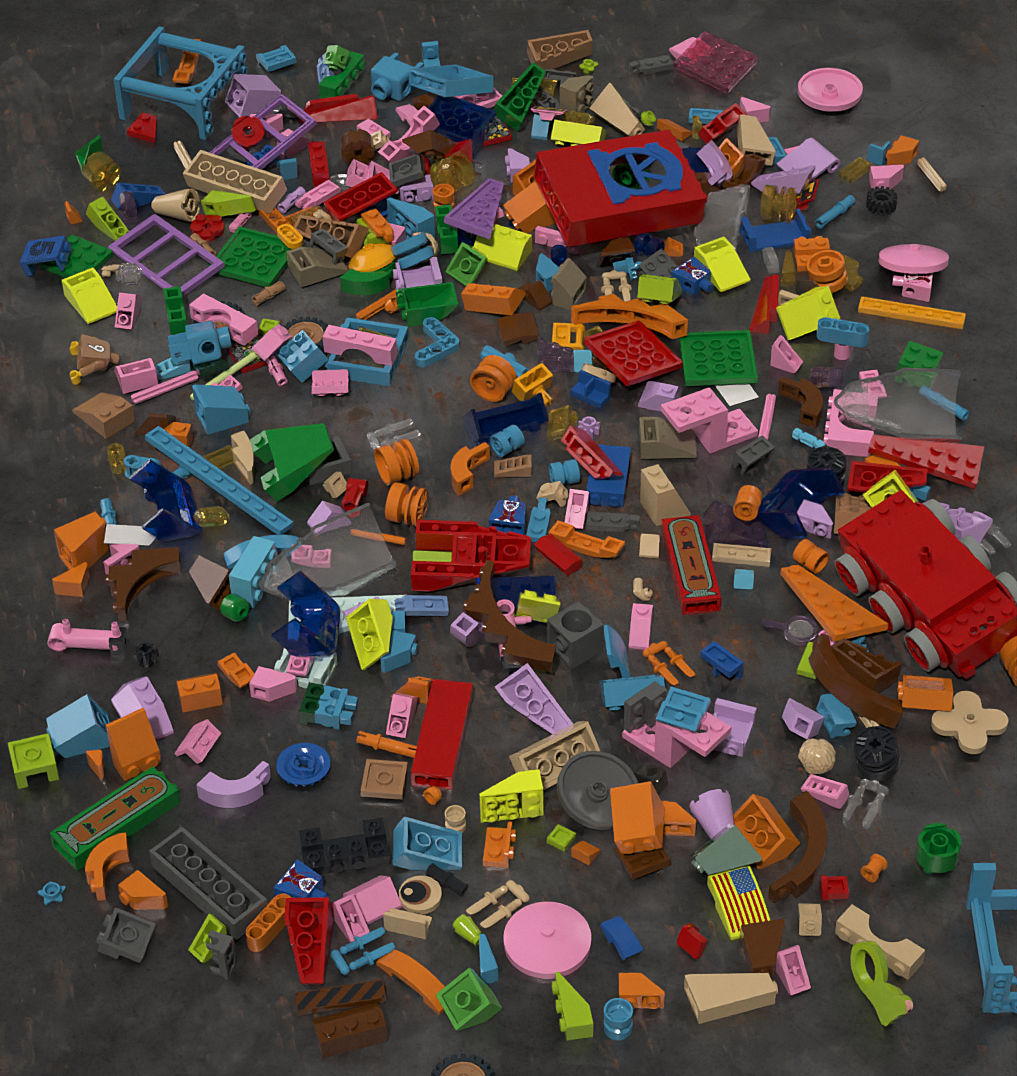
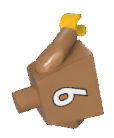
[69,334,119,385]

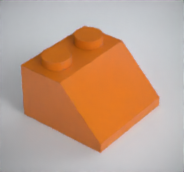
[176,673,223,712]

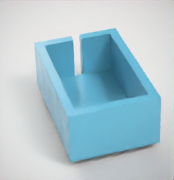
[229,536,279,608]

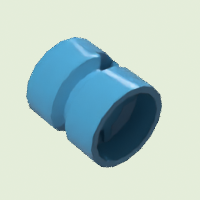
[490,424,525,457]
[549,459,580,485]
[604,998,633,1040]

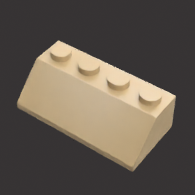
[509,721,600,790]

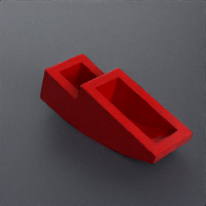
[698,103,747,144]

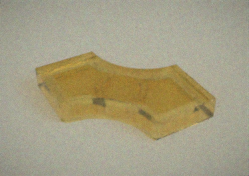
[844,255,864,291]

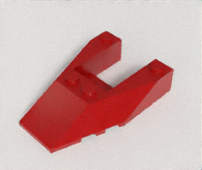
[411,520,531,592]

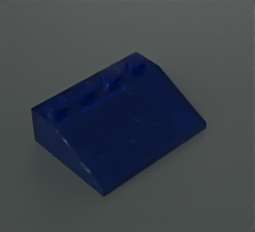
[428,95,497,156]

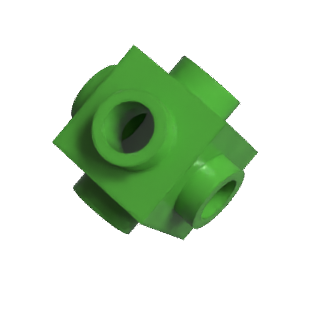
[323,45,350,71]

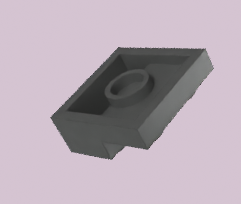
[389,153,425,187]
[624,681,668,733]
[96,907,156,963]

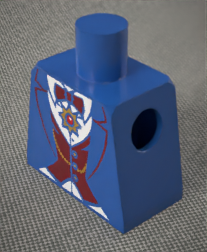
[671,257,714,295]
[489,496,525,535]
[274,860,329,898]

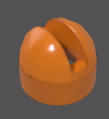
[385,298,399,314]
[423,786,442,805]

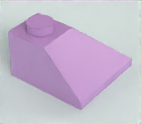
[638,381,683,412]

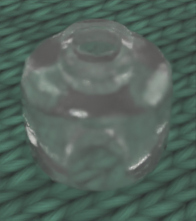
[115,263,143,286]

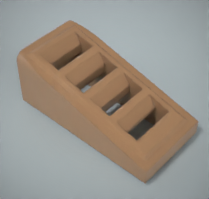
[494,455,532,477]

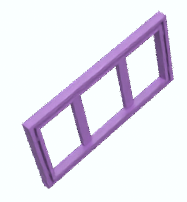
[209,94,317,170]
[108,214,225,297]

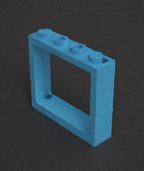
[409,64,494,97]
[325,317,409,386]

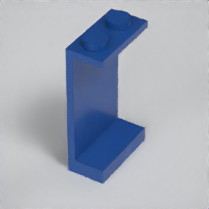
[740,209,811,252]
[586,445,631,508]

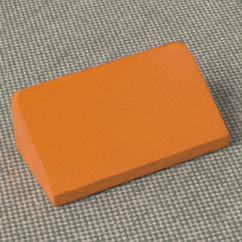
[657,119,692,141]

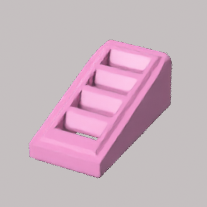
[801,774,849,809]

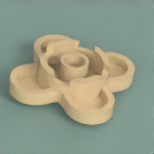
[931,691,1008,754]

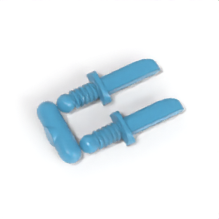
[331,927,395,975]

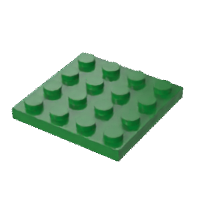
[208,226,293,287]
[679,330,758,386]

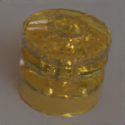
[430,153,475,192]
[760,185,797,223]

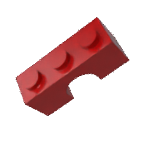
[308,141,329,189]

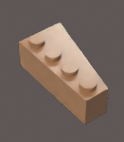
[527,30,593,70]
[294,215,369,258]

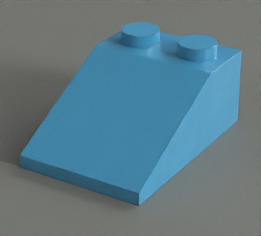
[387,198,435,239]
[393,817,462,870]

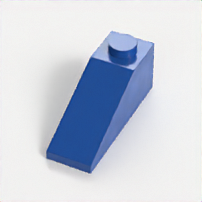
[111,183,166,210]

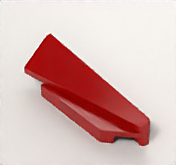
[297,94,378,123]
[749,275,779,334]

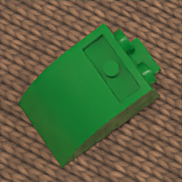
[395,282,459,327]

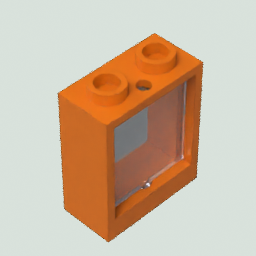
[897,675,953,711]

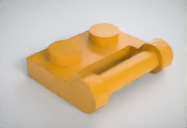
[552,323,585,352]

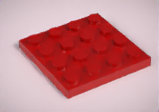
[583,320,683,386]

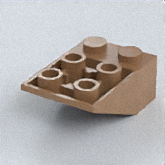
[834,493,872,534]

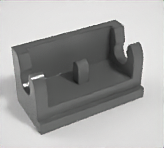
[309,228,348,265]
[732,435,775,473]
[206,930,237,980]

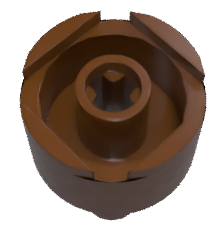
[341,129,375,166]

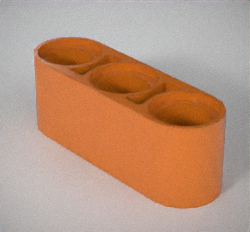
[246,894,291,952]

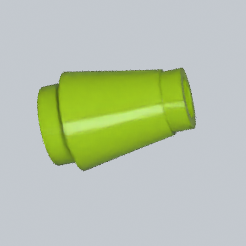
[452,914,482,946]

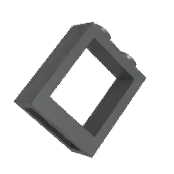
[307,436,352,485]

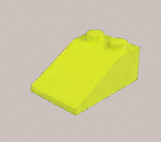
[776,286,840,340]
[346,599,393,670]

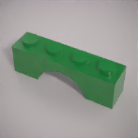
[318,51,366,99]

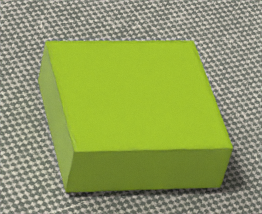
[258,318,280,335]
[547,824,576,852]

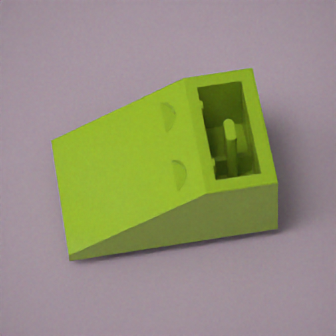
[637,274,683,304]

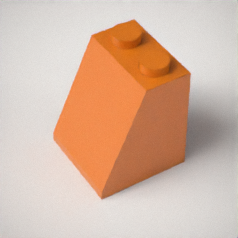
[503,182,556,233]
[54,511,109,570]
[610,781,665,854]

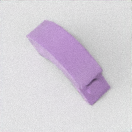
[697,140,733,187]
[450,612,485,647]
[196,761,271,808]

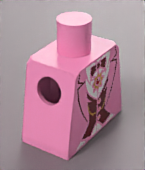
[892,272,933,302]

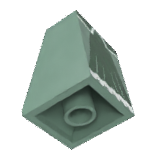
[690,823,762,875]

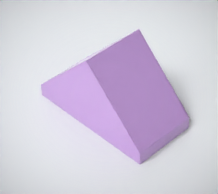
[307,501,350,535]

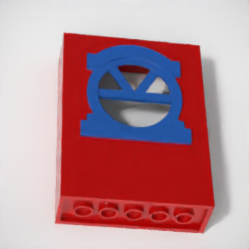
[533,129,707,247]

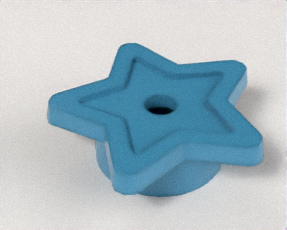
[38,881,66,905]

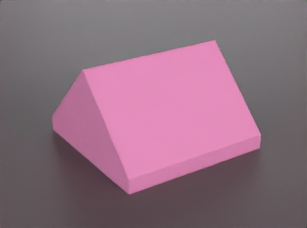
[343,875,402,925]

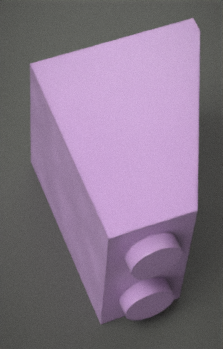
[225,74,281,117]

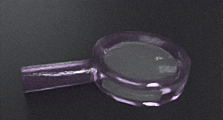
[762,615,818,645]

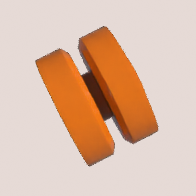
[806,250,848,293]
[470,355,516,402]

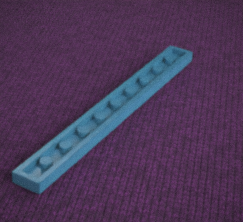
[145,426,293,535]

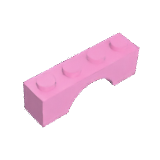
[378,106,440,166]
[189,293,258,346]
[322,325,398,366]

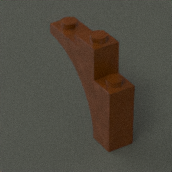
[105,547,181,621]

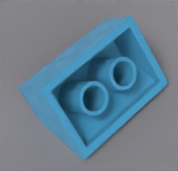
[599,674,665,710]

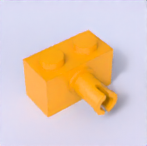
[512,363,554,407]

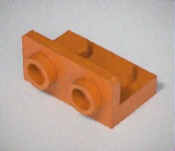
[483,821,516,868]

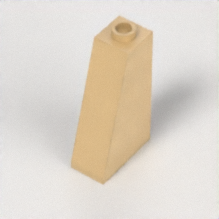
[589,83,645,137]
[737,115,775,166]
[684,973,778,1024]

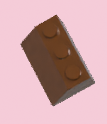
[402,130,456,166]
[311,1002,388,1059]

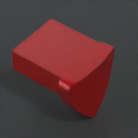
[819,875,849,901]
[677,923,708,960]

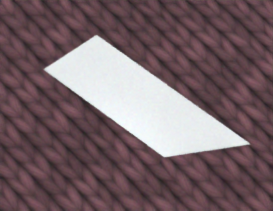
[104,524,163,545]

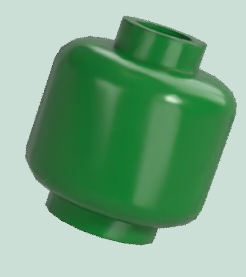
[220,594,250,622]

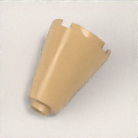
[151,188,200,222]

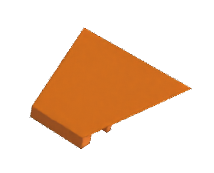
[390,676,433,704]

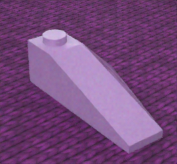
[922,501,993,544]
[495,663,573,734]

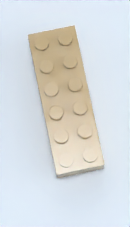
[183,150,287,214]

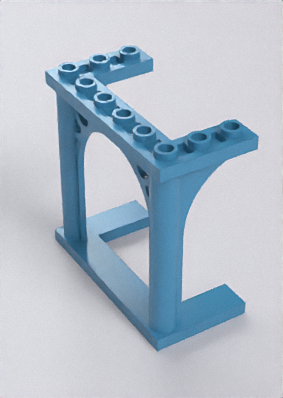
[114,26,248,140]
[966,863,1017,1014]

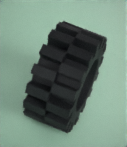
[866,186,897,216]

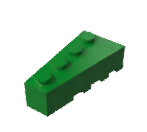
[492,62,546,133]

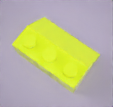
[551,120,607,146]
[473,224,532,271]
[863,470,918,507]

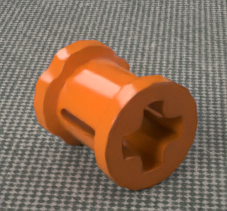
[860,854,888,882]

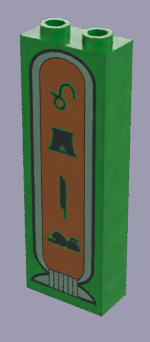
[50,766,180,871]

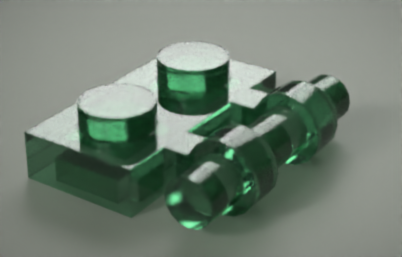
[191,357,229,377]

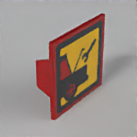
[784,178,820,211]

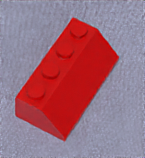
[323,172,398,222]

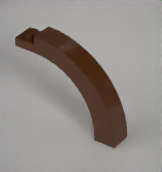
[808,633,903,729]
[768,790,827,903]

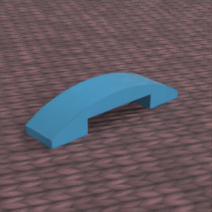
[224,535,300,569]

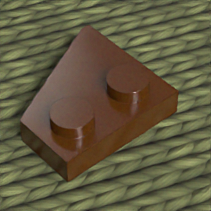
[614,847,671,880]

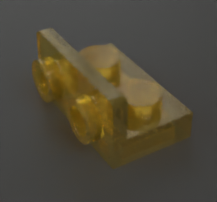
[547,405,578,441]

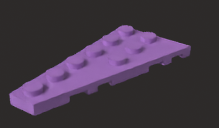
[444,178,504,239]

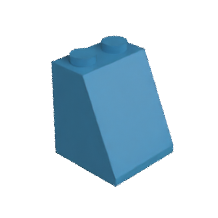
[192,384,250,435]
[46,694,111,758]

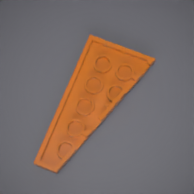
[780,565,888,642]

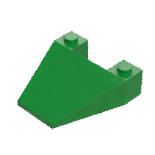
[250,423,334,501]

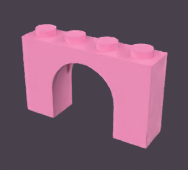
[824,389,878,457]

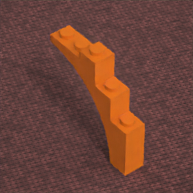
[571,294,688,339]

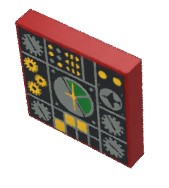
[471,118,512,147]
[227,337,273,374]

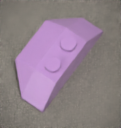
[751,165,816,198]
[111,677,174,740]

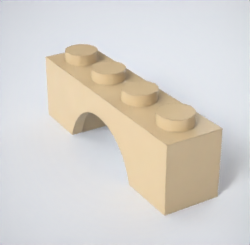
[835,904,925,980]

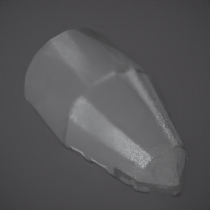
[834,368,962,444]
[259,503,399,601]

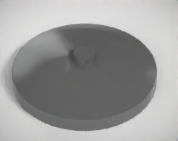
[557,751,638,830]

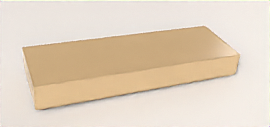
[712,543,772,567]

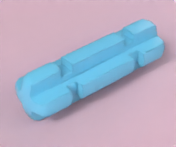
[792,428,826,449]

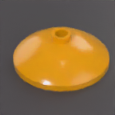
[348,243,397,272]

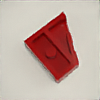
[127,112,157,143]

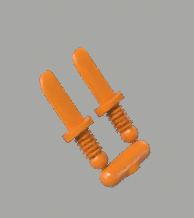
[642,641,695,685]

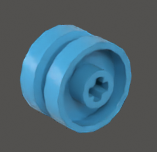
[390,232,434,269]

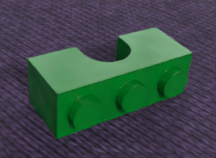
[434,205,458,254]
[163,286,187,335]

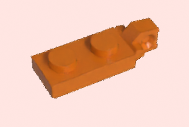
[361,209,394,243]

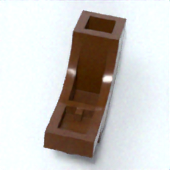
[723,153,766,195]

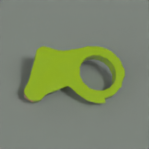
[850,940,913,1026]

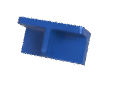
[570,370,611,409]
[700,641,744,680]

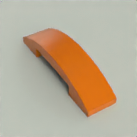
[173,39,201,84]
[548,520,625,558]
[376,949,445,1015]

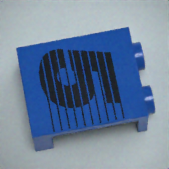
[20,235,72,276]

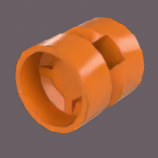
[433,184,455,212]
[733,485,763,521]
[793,539,830,574]

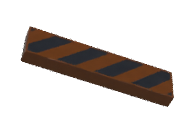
[294,979,386,1016]

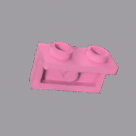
[312,369,349,396]

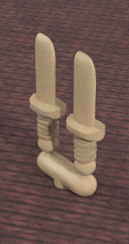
[601,270,632,302]
[466,880,530,928]

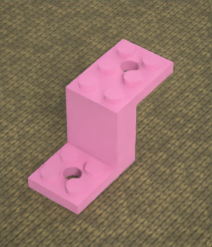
[661,387,758,453]
[622,712,731,768]

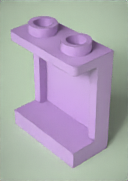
[393,257,442,290]
[704,698,756,757]

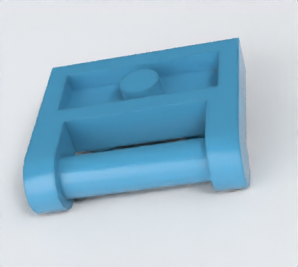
[256,45,297,72]

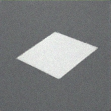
[716,383,759,406]

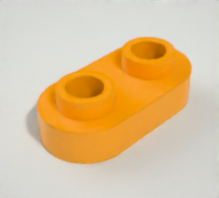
[277,224,303,249]

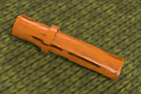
[356,730,417,759]

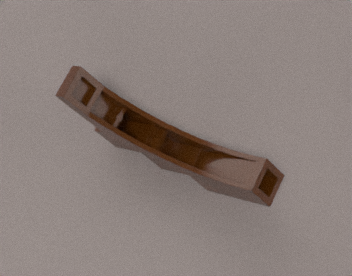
[463,560,556,672]

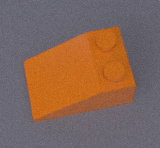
[106,708,161,781]

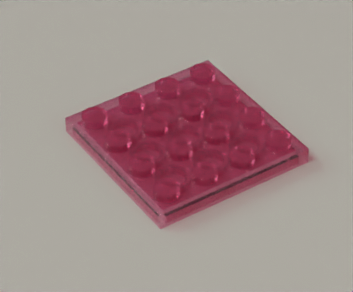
[673,31,759,94]

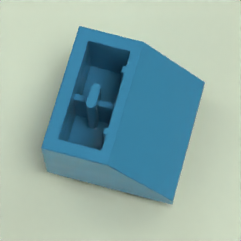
[276,330,329,383]

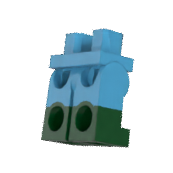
[299,682,358,729]

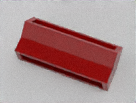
[534,534,582,577]

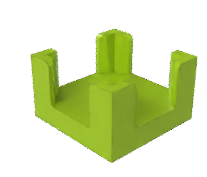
[8,733,59,789]

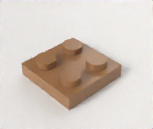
[361,759,408,800]

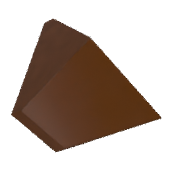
[134,413,176,435]

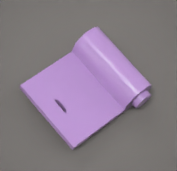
[776,138,841,181]

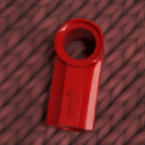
[342,477,369,513]

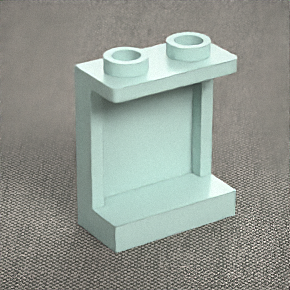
[274,640,337,688]

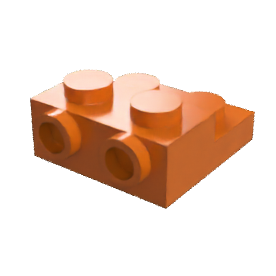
[793,236,830,272]

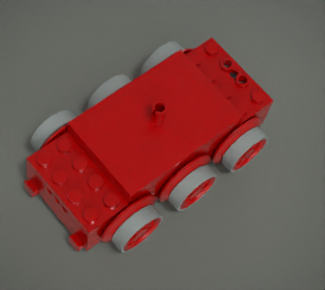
[834,490,1017,679]

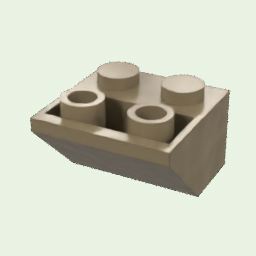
[560,75,594,119]
[551,258,586,310]

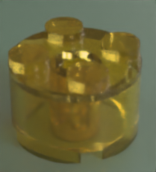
[82,152,121,192]

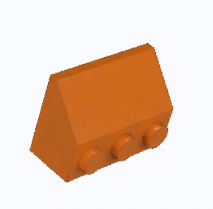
[461,283,526,315]
[733,794,800,869]

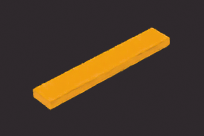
[858,297,966,329]

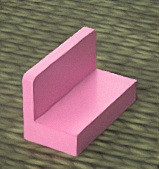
[174,719,221,764]

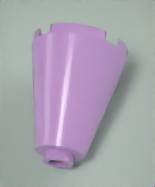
[689,789,734,839]

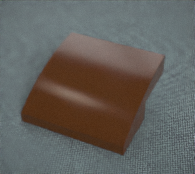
[497,313,540,347]

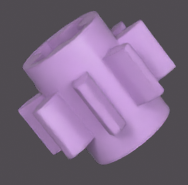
[578,416,600,439]

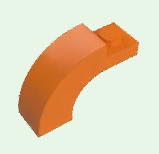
[451,442,490,496]
[85,832,130,901]

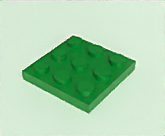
[41,234,113,278]

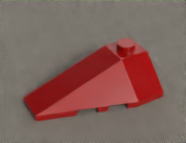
[848,461,928,492]
[284,897,334,985]

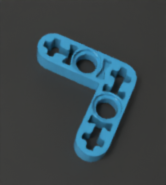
[415,317,459,367]

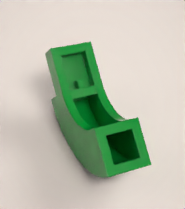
[340,261,396,295]

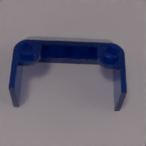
[463,392,549,445]
[129,459,203,542]
[756,468,845,539]
[271,570,341,657]

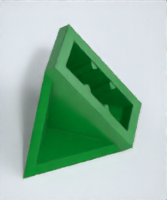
[74,135,104,172]

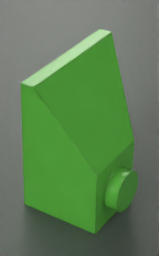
[445,242,488,286]
[436,967,503,1031]

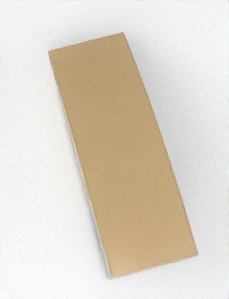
[231,430,255,485]

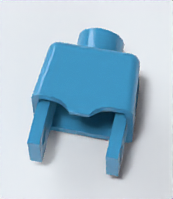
[371,52,424,101]
[168,321,232,365]

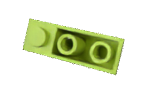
[201,190,256,217]
[86,197,129,241]
[551,972,593,1041]

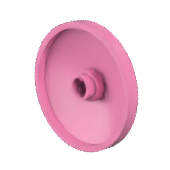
[798,68,863,111]
[879,244,949,274]
[504,902,591,979]

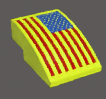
[707,864,770,940]

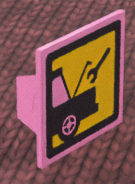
[531,106,568,121]

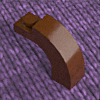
[778,376,823,429]

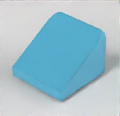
[573,350,592,372]
[734,569,754,589]

